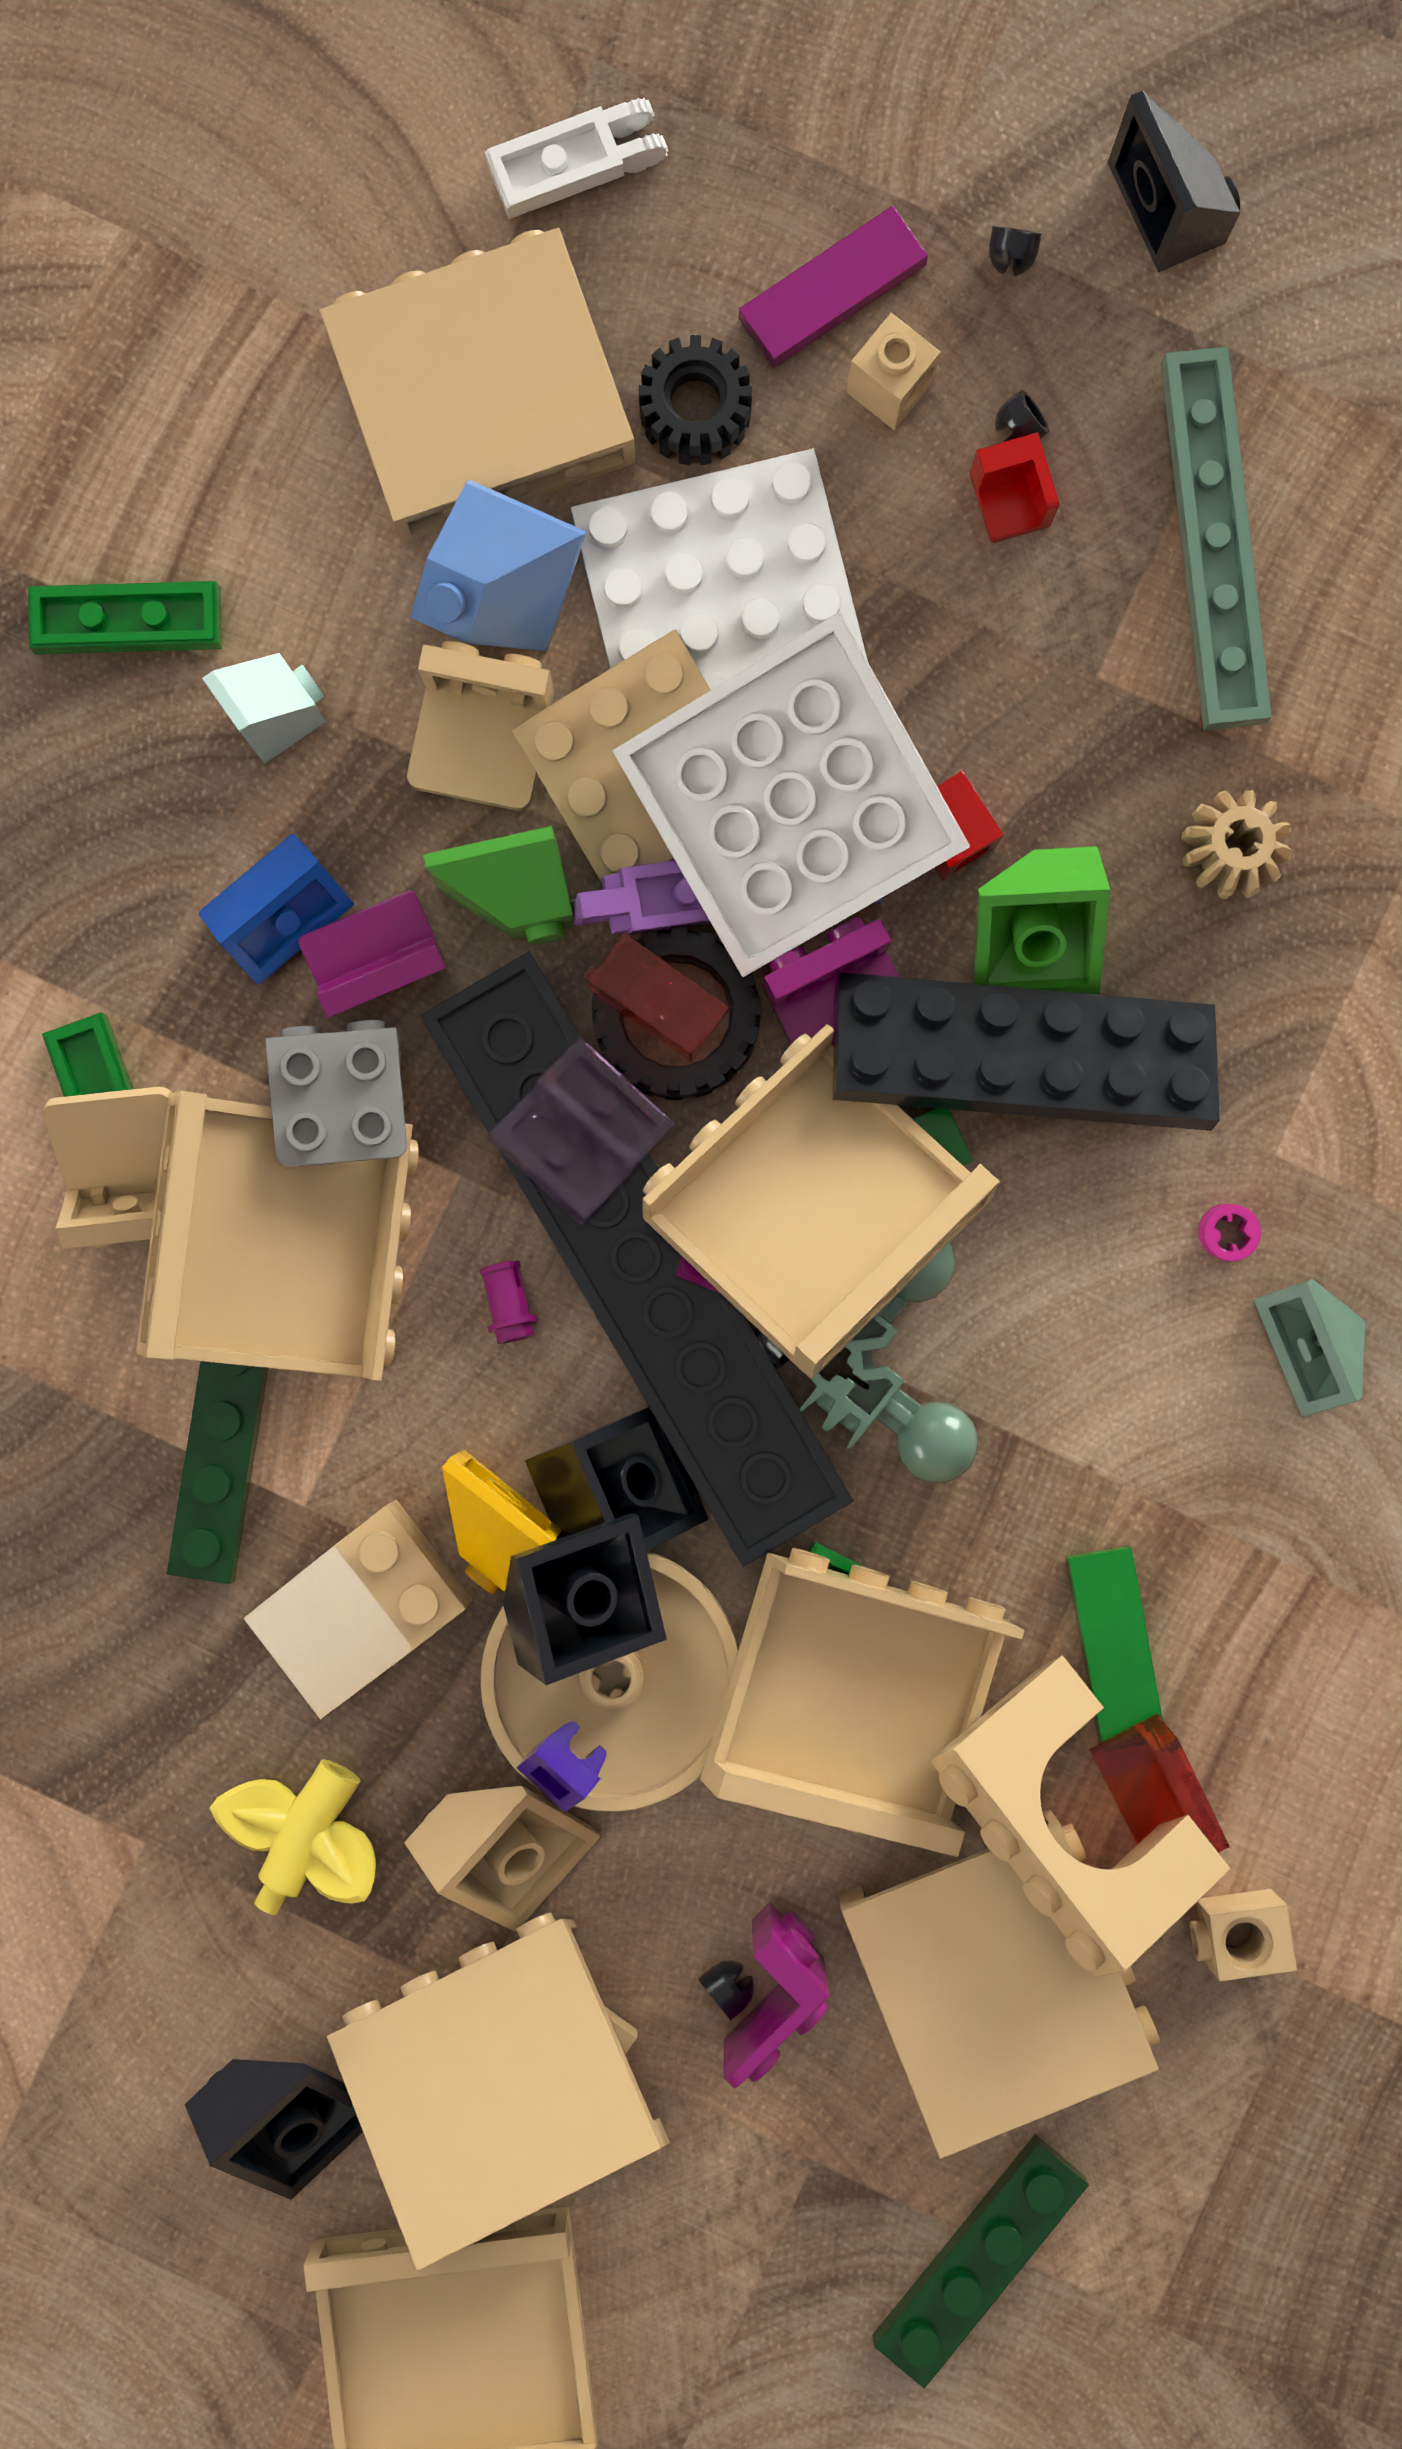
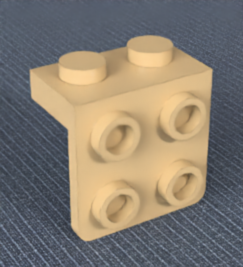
[407,641,555,811]
[42,1087,172,1249]

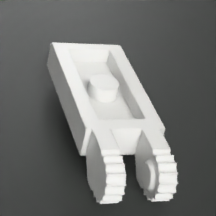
[485,98,669,219]

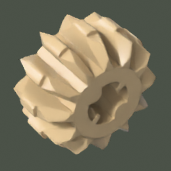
[1181,790,1293,899]

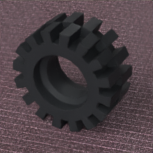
[639,335,752,466]

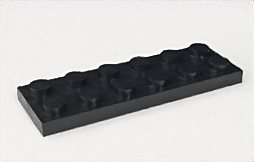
[832,972,1220,1131]

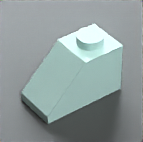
[202,653,326,764]

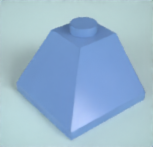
[410,480,586,651]

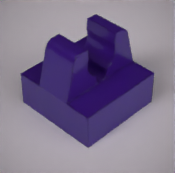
[516,1721,607,1812]

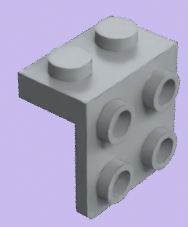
[265,1020,407,1167]

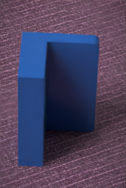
[199,834,354,985]

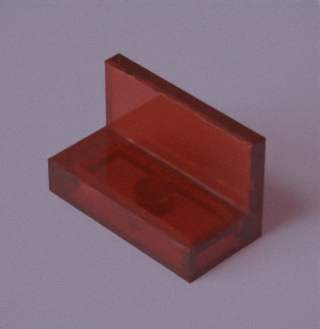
[583,933,729,1062]
[1089,1713,1230,1853]

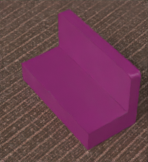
[298,890,446,1018]

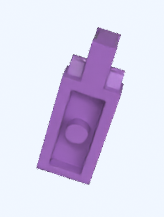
[570,861,712,936]

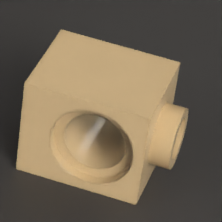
[846,312,941,431]
[1189,1889,1297,1981]

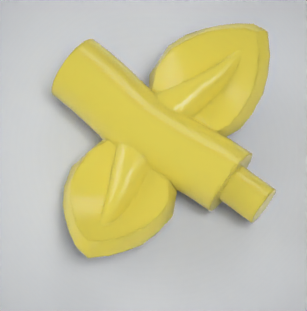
[210,1759,376,1915]

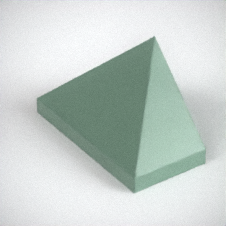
[1253,1279,1366,1417]

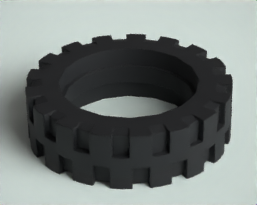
[591,926,761,1100]

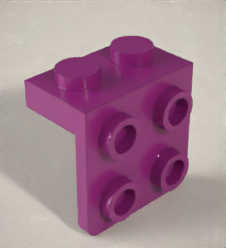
[762,917,899,1047]
[724,1902,829,2088]

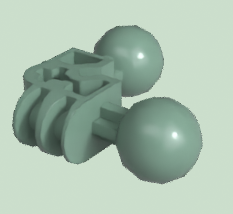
[799,1241,978,1483]

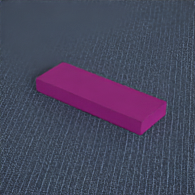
[738,205,928,368]

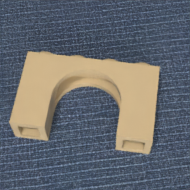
[930,1655,1231,1977]

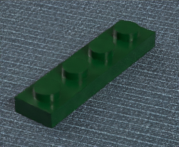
[166,1361,268,1584]
[872,2134,1089,2389]

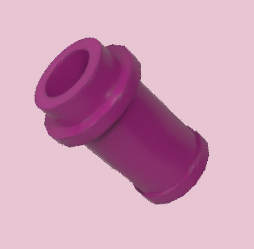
[480,1260,538,1344]

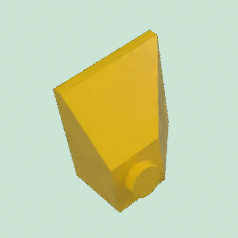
[442,1450,562,1594]

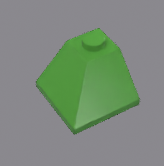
[423,826,574,945]
[973,846,1110,995]

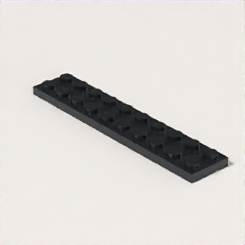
[420,951,854,1567]

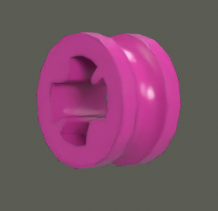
[1198,1204,1261,1261]

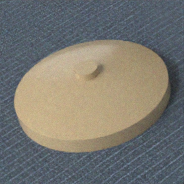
[481,1551,739,1811]

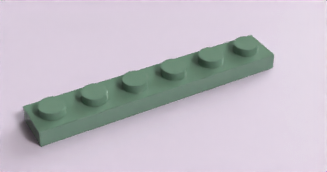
[1161,347,1272,731]

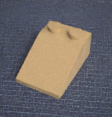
[243,1499,473,1720]

